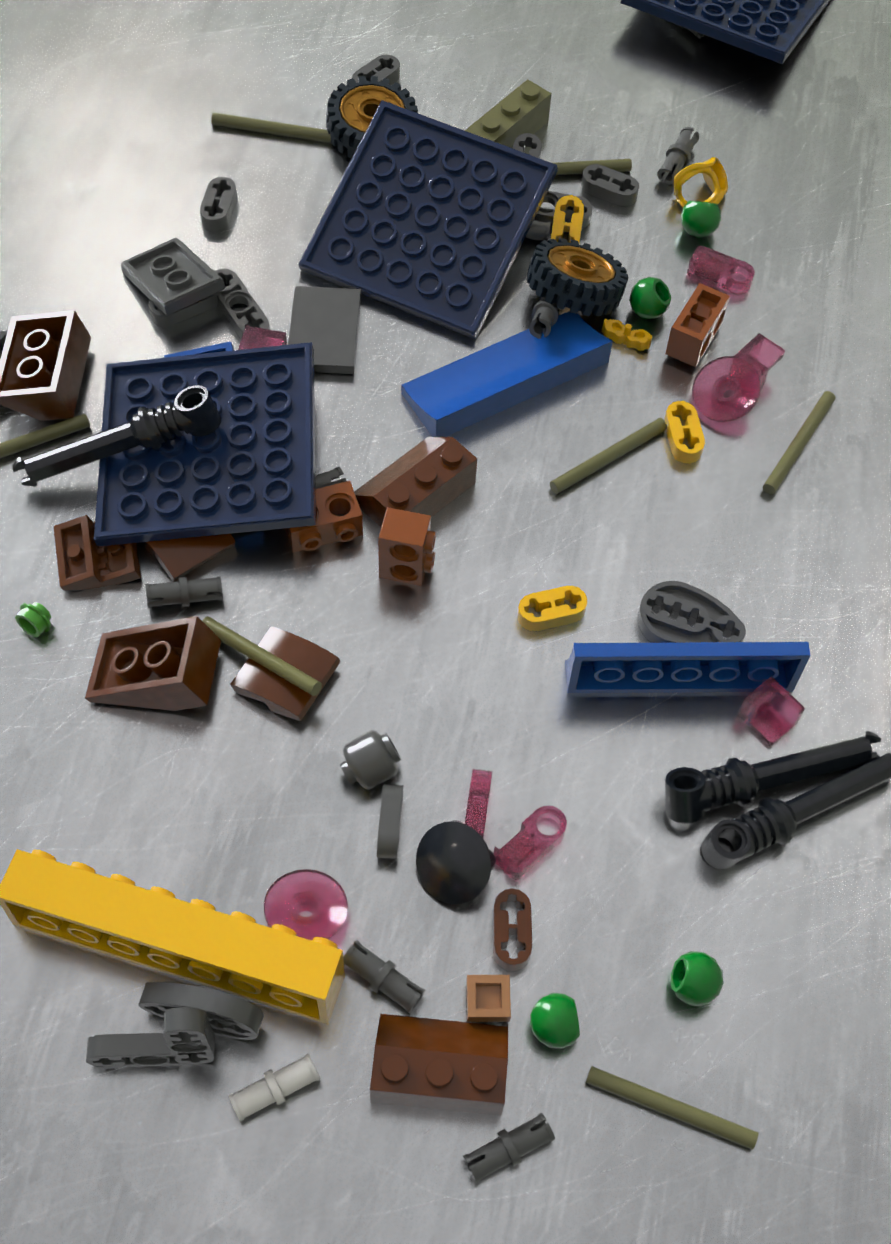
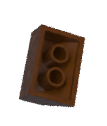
[0,310,91,421]
[354,437,478,527]
[370,1014,508,1116]

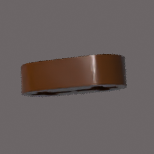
[493,888,532,971]

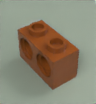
[665,283,730,367]
[286,481,363,553]
[378,507,436,586]

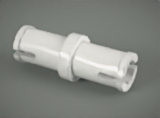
[228,1054,321,1121]

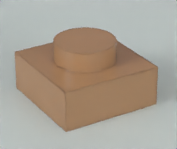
[466,975,511,1022]

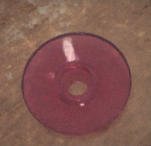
[692,356,761,422]
[264,869,348,940]

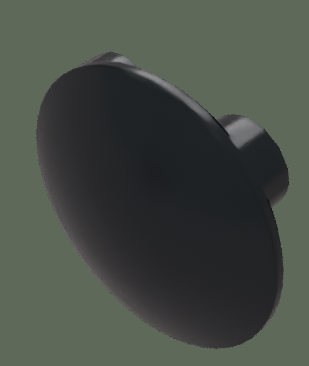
[416,820,496,904]

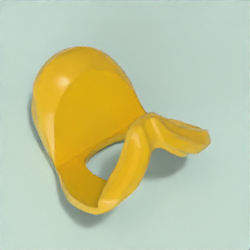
[674,157,728,208]

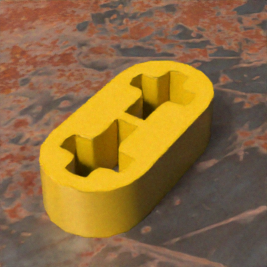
[551,195,584,244]
[664,401,705,464]
[517,586,587,631]

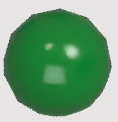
[681,200,721,238]
[629,277,671,320]
[671,951,724,1006]
[530,993,580,1049]

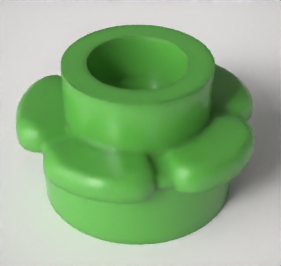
[15,602,51,637]

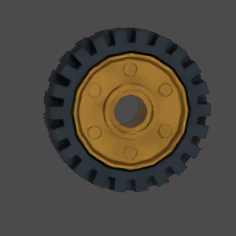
[326,76,418,158]
[527,238,628,316]

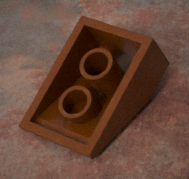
[85,616,221,711]

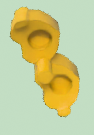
[602,318,652,351]

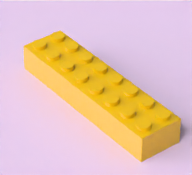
[0,849,345,1024]

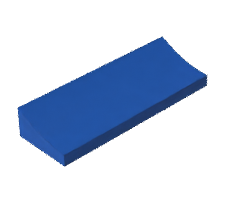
[401,311,613,437]
[565,642,811,693]

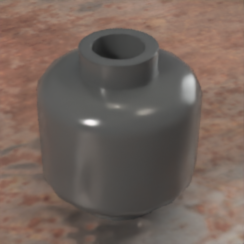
[340,730,401,789]

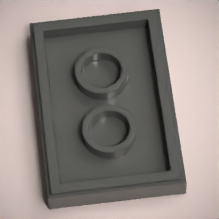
[120,237,225,316]
[288,286,361,374]

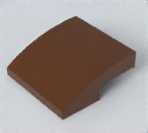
[53,515,141,591]
[142,534,236,582]
[230,626,341,721]

